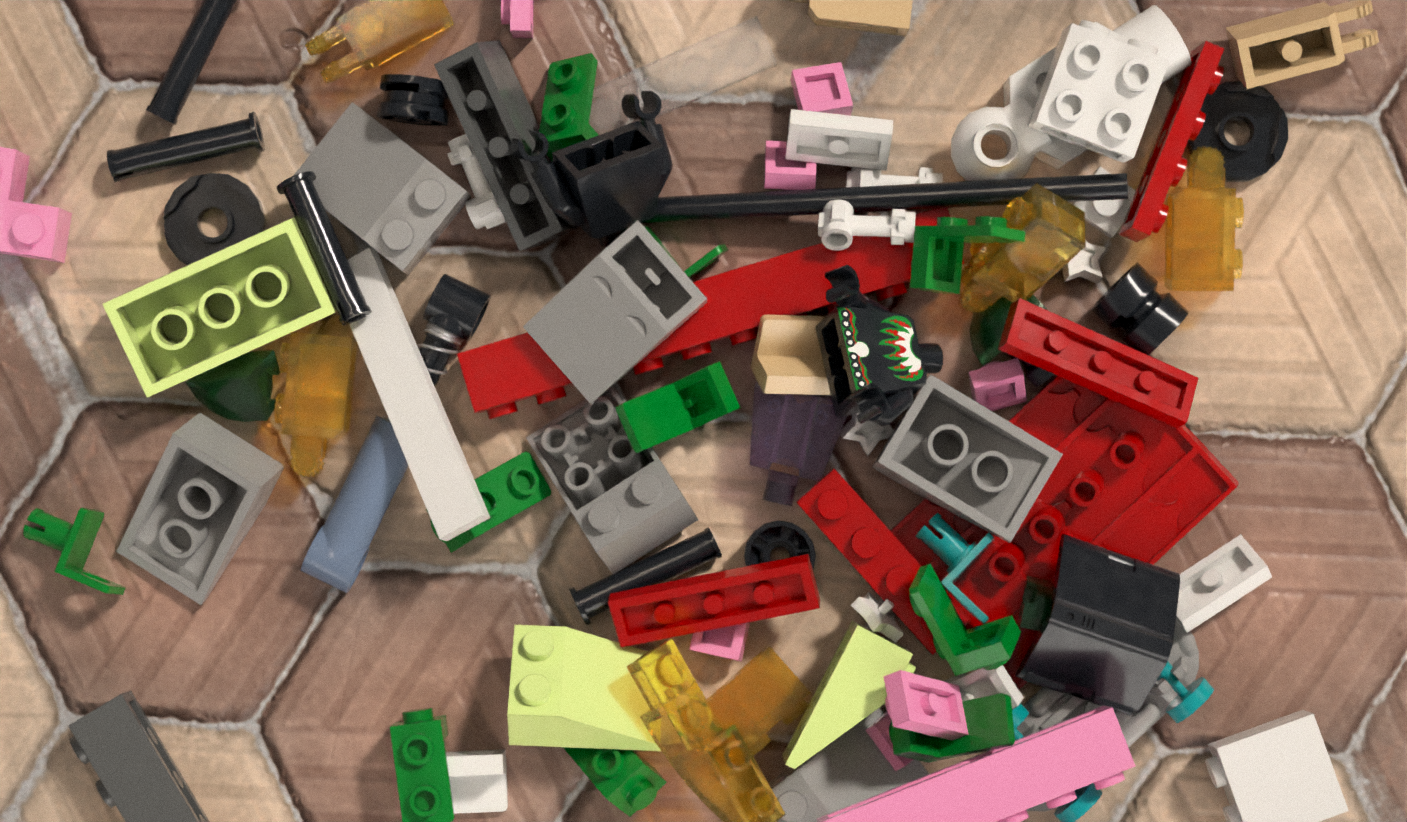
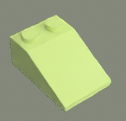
[782,620,916,769]
[507,625,668,751]

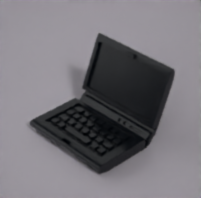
[1015,534,1180,716]

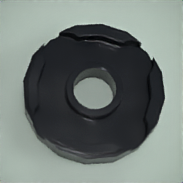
[1187,81,1288,182]
[163,173,266,265]

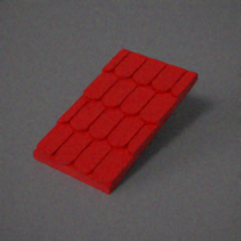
[890,375,1239,690]

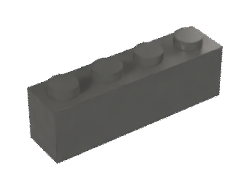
[434,40,580,251]
[69,690,210,822]

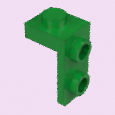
[539,53,598,162]
[910,216,1026,294]
[616,361,741,453]
[426,452,551,553]
[909,564,1021,676]
[889,693,1015,763]
[390,708,455,822]
[563,747,667,817]

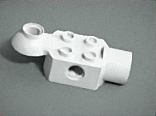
[951,5,1191,181]

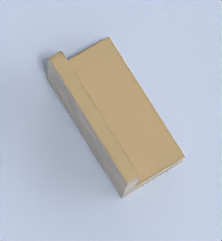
[750,315,831,395]

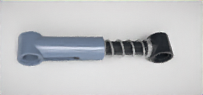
[301,274,491,593]

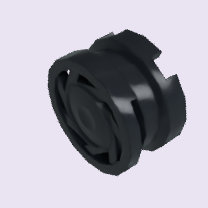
[377,74,449,126]

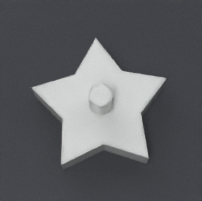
[1048,229,1106,284]
[839,413,893,456]
[851,592,904,643]

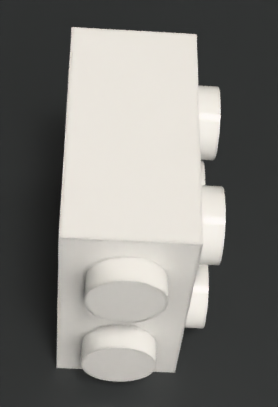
[1028,20,1170,163]
[1205,710,1349,822]

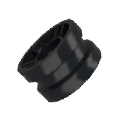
[744,520,816,570]

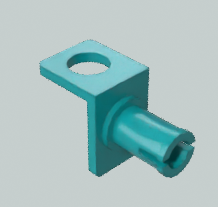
[915,513,994,625]

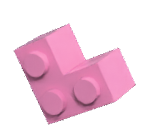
[0,147,72,263]

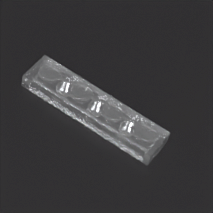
[589,16,777,135]

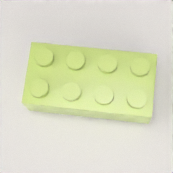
[102,217,336,398]

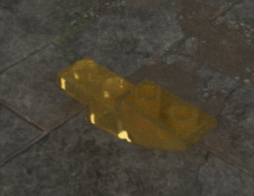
[626,639,786,822]

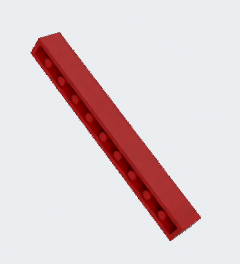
[457,208,965,420]

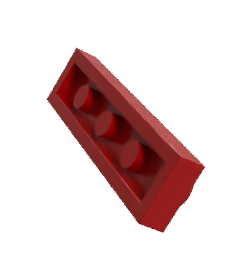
[1118,41,1224,242]
[998,298,1199,428]
[796,468,971,655]
[608,554,821,647]

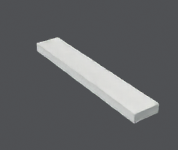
[348,247,490,541]

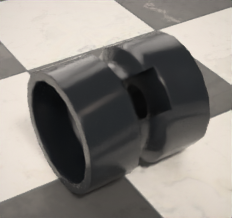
[1091,262,1189,355]

